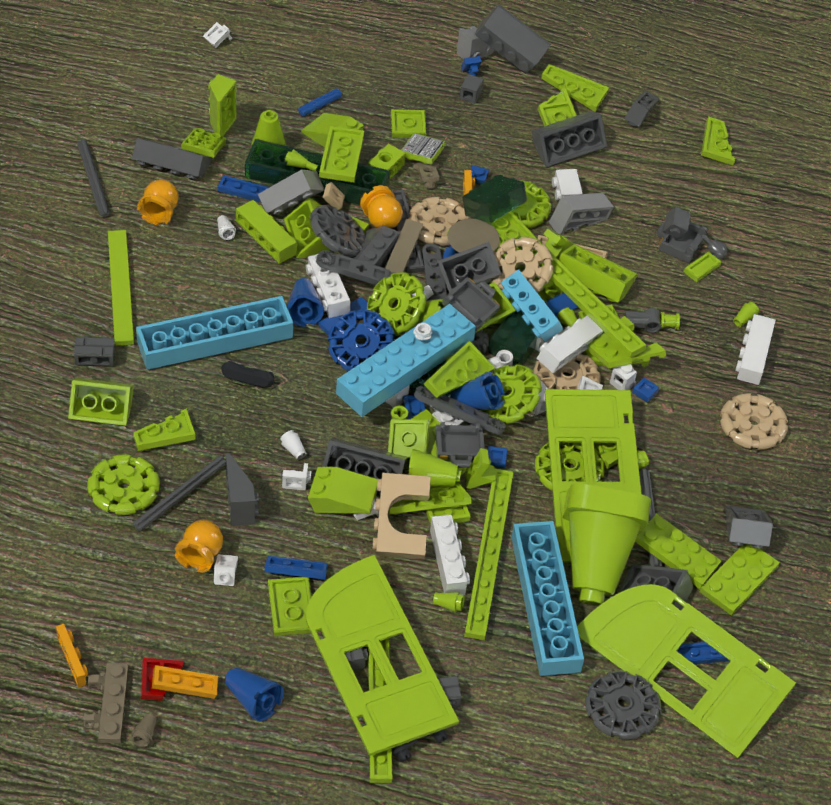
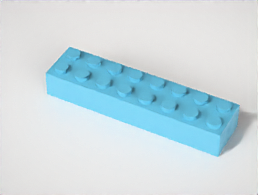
[136,296,293,370]
[336,304,476,417]
[511,521,584,676]

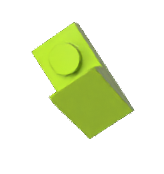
[543,229,574,258]
[465,448,496,489]

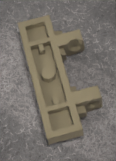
[83,663,129,744]

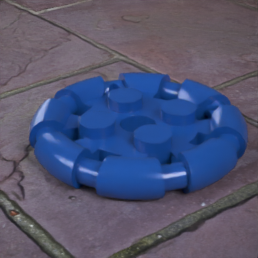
[328,309,395,371]

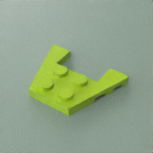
[588,316,666,369]

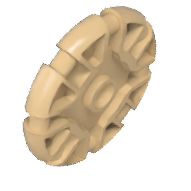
[408,197,471,246]
[491,237,553,293]
[533,354,601,389]
[720,393,788,450]

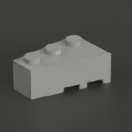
[457,26,495,60]
[258,170,325,215]
[549,193,614,235]

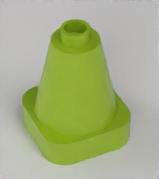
[563,484,652,606]

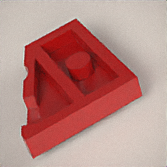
[141,657,184,701]

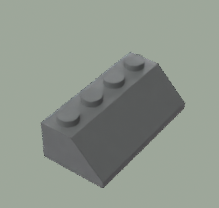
[475,4,551,74]
[531,111,607,167]
[132,138,212,179]
[323,438,408,494]

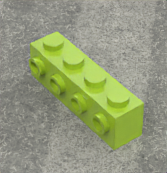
[236,200,297,264]

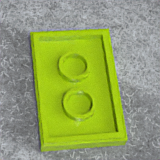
[268,577,312,636]

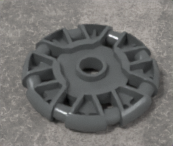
[310,205,366,257]
[585,671,661,740]

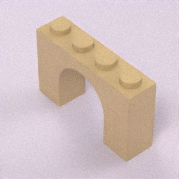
[372,473,431,560]

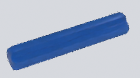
[298,88,342,116]

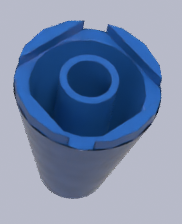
[287,278,324,327]
[450,371,504,410]
[225,668,284,722]

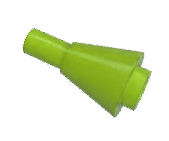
[285,149,318,171]

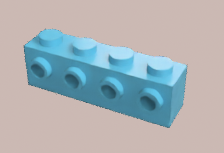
[501,270,563,342]

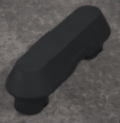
[221,361,274,387]
[392,729,448,762]

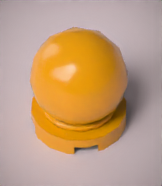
[137,179,179,225]
[360,185,403,229]
[174,520,223,573]

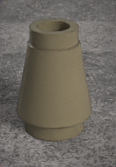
[131,714,157,747]

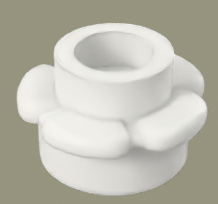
[413,323,432,341]

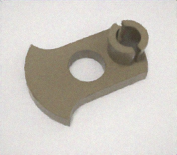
[413,162,439,188]

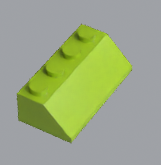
[559,244,638,303]

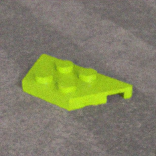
[538,88,577,126]

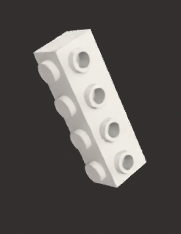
[306,254,350,318]
[735,314,775,385]
[537,316,603,373]
[430,515,470,595]

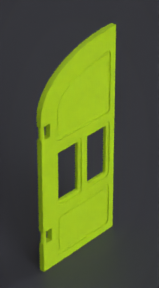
[545,389,641,563]
[306,555,459,756]
[577,584,796,759]

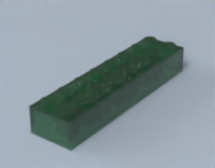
[245,139,390,205]

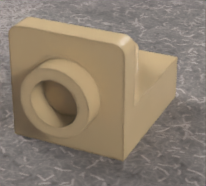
[323,182,345,210]

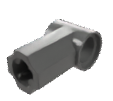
[624,308,661,333]

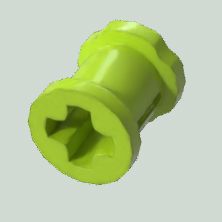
[660,312,680,329]
[390,406,408,423]

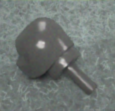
[701,234,728,260]

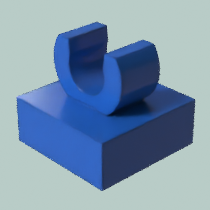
[461,56,482,76]

